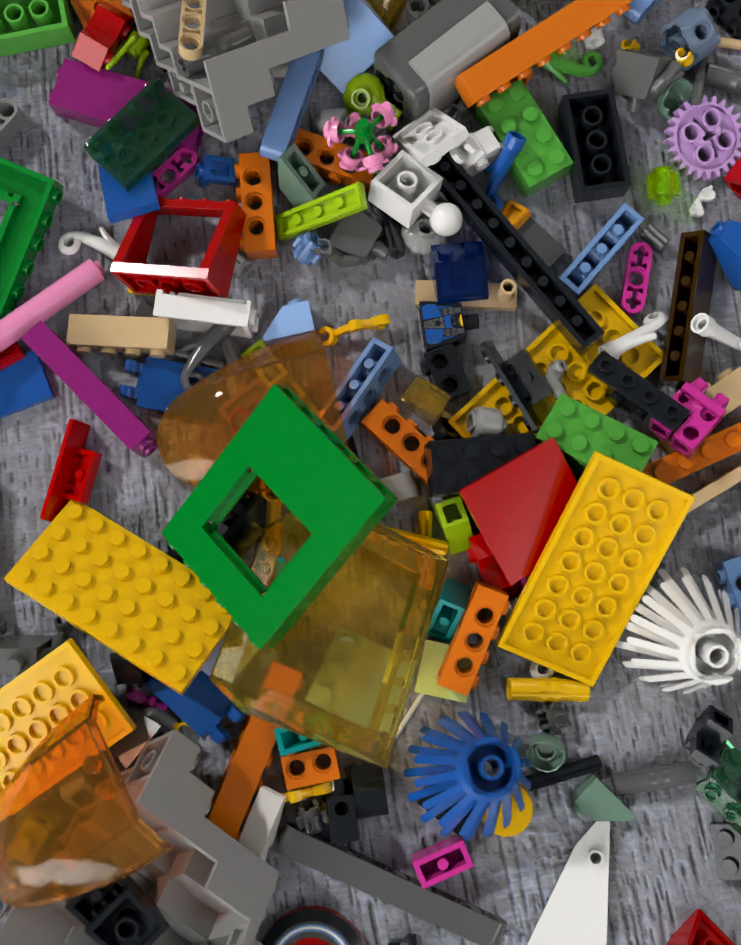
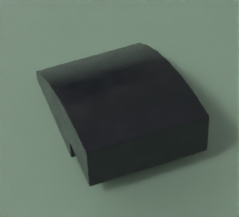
[65,856,169,945]

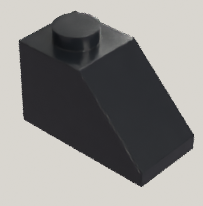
[110,653,150,689]

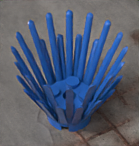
[403,711,531,841]

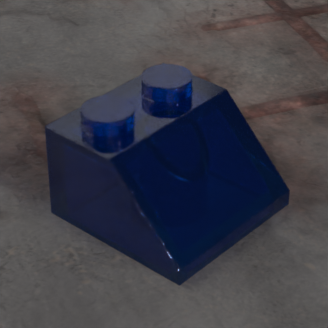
[430,241,489,304]

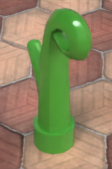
[536,50,604,84]

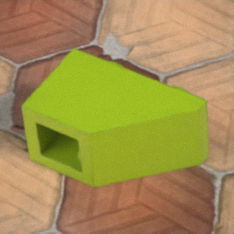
[433,495,473,555]

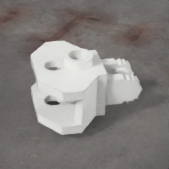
[450,126,504,177]

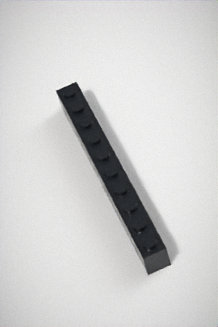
[428,152,605,356]

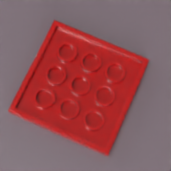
[458,437,578,586]

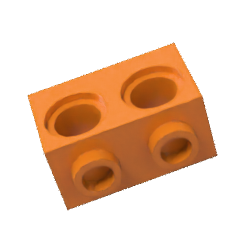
[281,742,341,790]

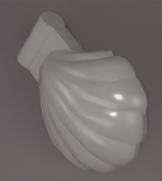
[400,200,447,256]

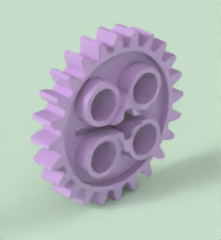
[663,95,741,181]

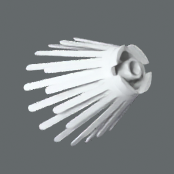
[616,567,741,694]

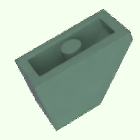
[278,143,326,207]
[569,773,636,821]

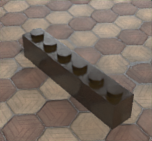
[659,230,717,389]

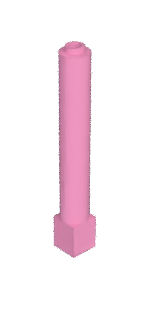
[0,259,106,353]

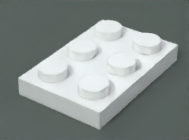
[392,108,470,167]

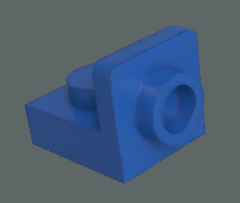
[195,154,235,188]

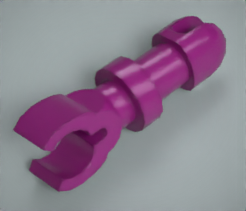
[126,689,175,717]

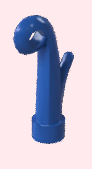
[484,130,527,211]

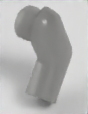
[545,359,567,400]

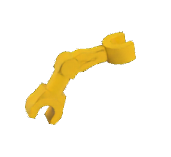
[318,314,391,347]
[281,781,333,803]

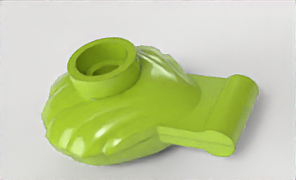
[343,73,403,131]

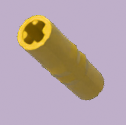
[506,677,590,703]

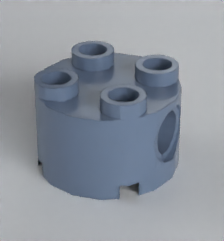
[659,7,721,71]

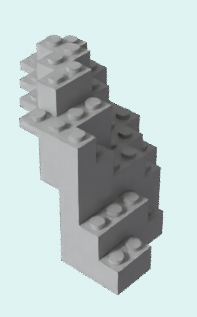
[120,0,350,143]
[0,729,280,945]

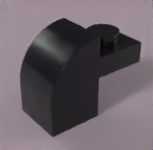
[684,704,733,771]

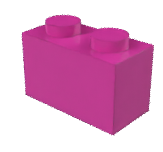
[411,834,474,889]

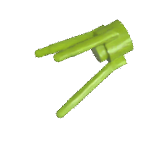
[103,30,150,79]

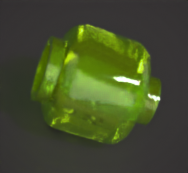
[646,166,681,206]

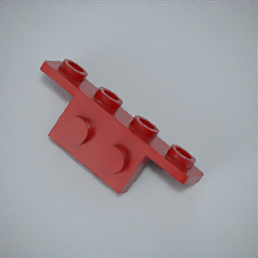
[40,419,103,522]

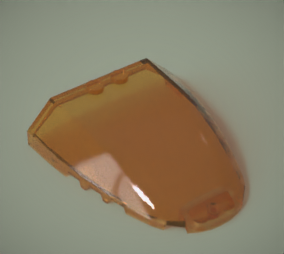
[157,330,349,493]
[0,694,174,908]

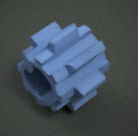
[292,231,323,266]

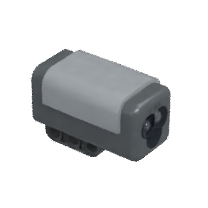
[374,0,521,123]

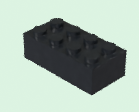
[558,88,631,203]
[424,432,536,498]

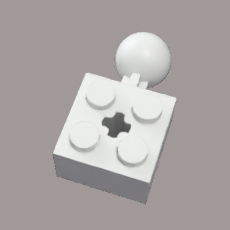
[368,150,463,237]

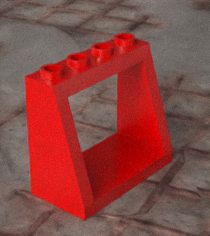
[110,196,246,299]

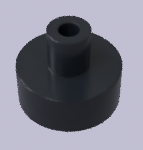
[432,417,459,440]

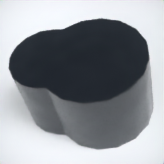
[351,761,389,819]

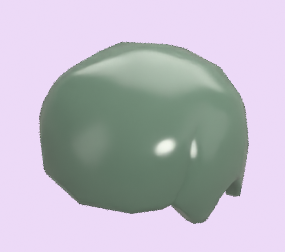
[657,78,694,120]
[524,732,566,773]

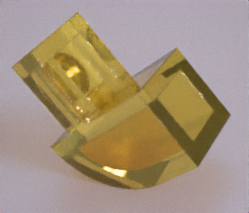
[400,377,451,422]

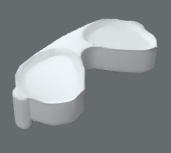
[689,185,715,218]

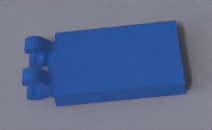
[97,133,161,224]
[0,350,55,419]
[119,356,223,421]
[146,670,248,745]

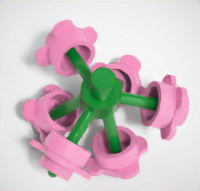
[323,101,398,174]

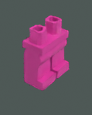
[647,377,730,459]

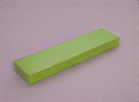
[275,181,368,241]

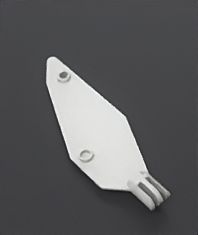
[527,821,610,945]

